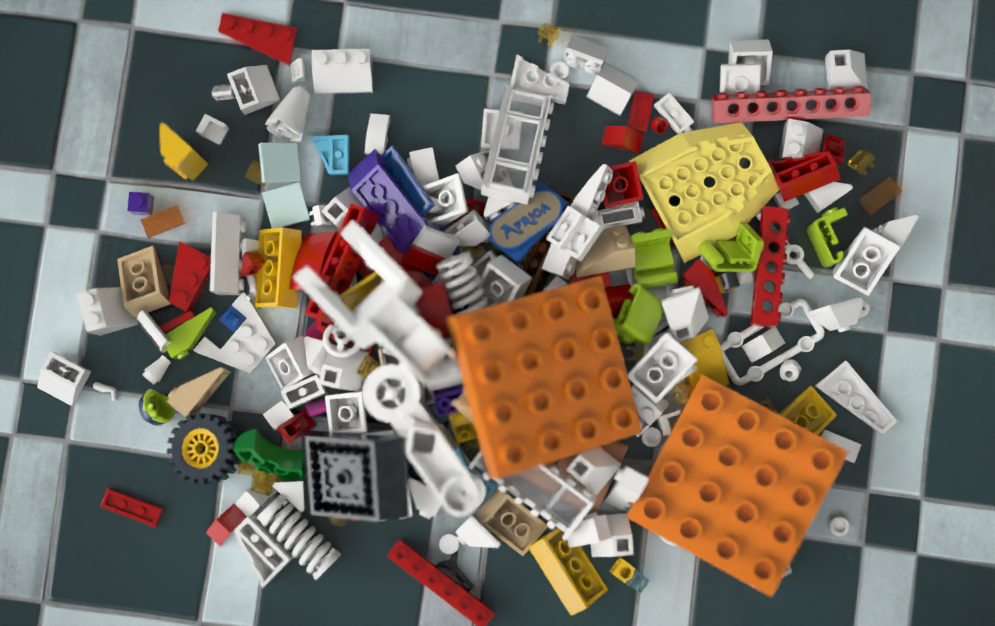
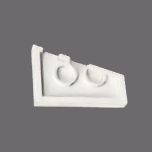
[510,55,570,105]

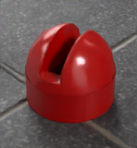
[651,117,668,134]

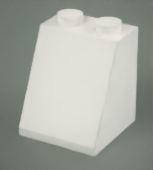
[77,287,138,336]

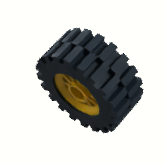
[167,413,241,484]

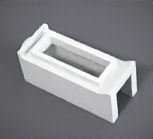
[594,202,645,231]

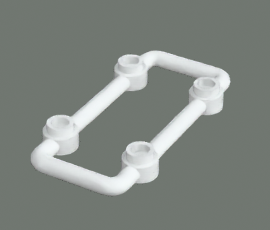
[720,299,824,386]

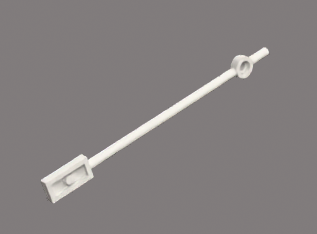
[654,92,815,280]

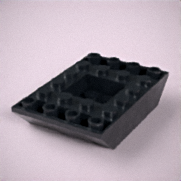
[300,430,410,522]

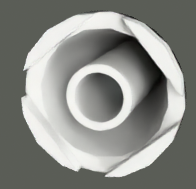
[265,86,310,142]

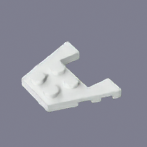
[194,292,277,374]

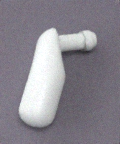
[246,275,257,300]
[93,382,117,401]

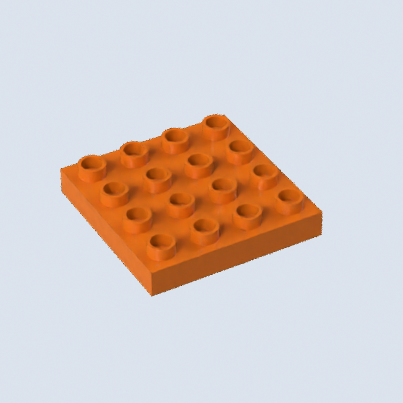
[446,276,642,479]
[627,375,849,597]

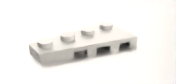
[815,361,898,434]

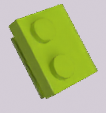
[806,207,848,268]
[698,223,764,272]
[631,228,678,289]
[613,284,664,345]

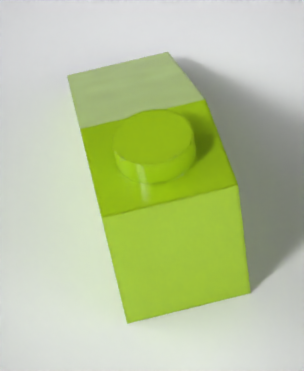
[165,307,217,360]

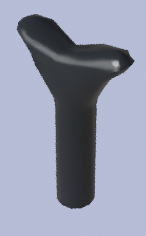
[436,551,475,591]

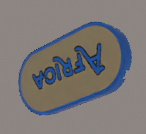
[490,190,563,251]

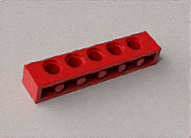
[305,203,379,326]
[750,206,791,328]
[387,538,495,626]

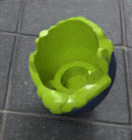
[139,389,176,426]

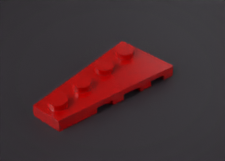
[218,13,298,67]

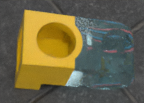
[609,556,650,593]

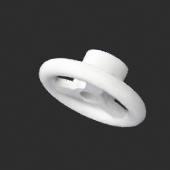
[323,322,360,357]

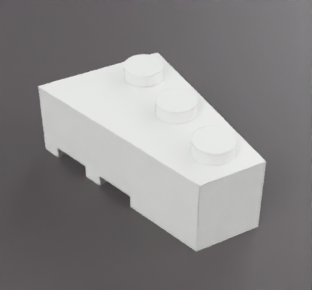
[605,466,649,512]
[234,513,293,588]

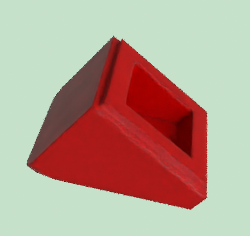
[241,251,265,277]

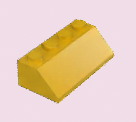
[160,122,208,181]
[254,227,302,309]
[528,527,608,615]

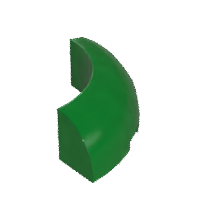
[234,429,304,481]

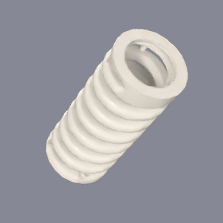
[436,252,489,315]
[256,494,341,580]

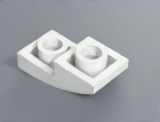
[365,114,391,155]

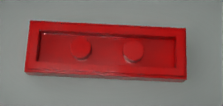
[100,488,164,528]

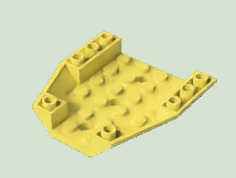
[629,122,779,263]

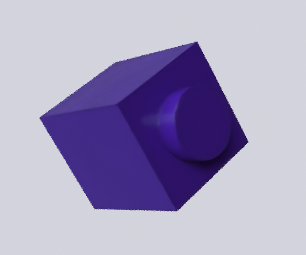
[127,192,154,216]

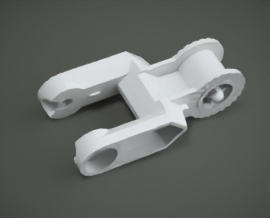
[293,220,456,386]
[363,365,487,516]

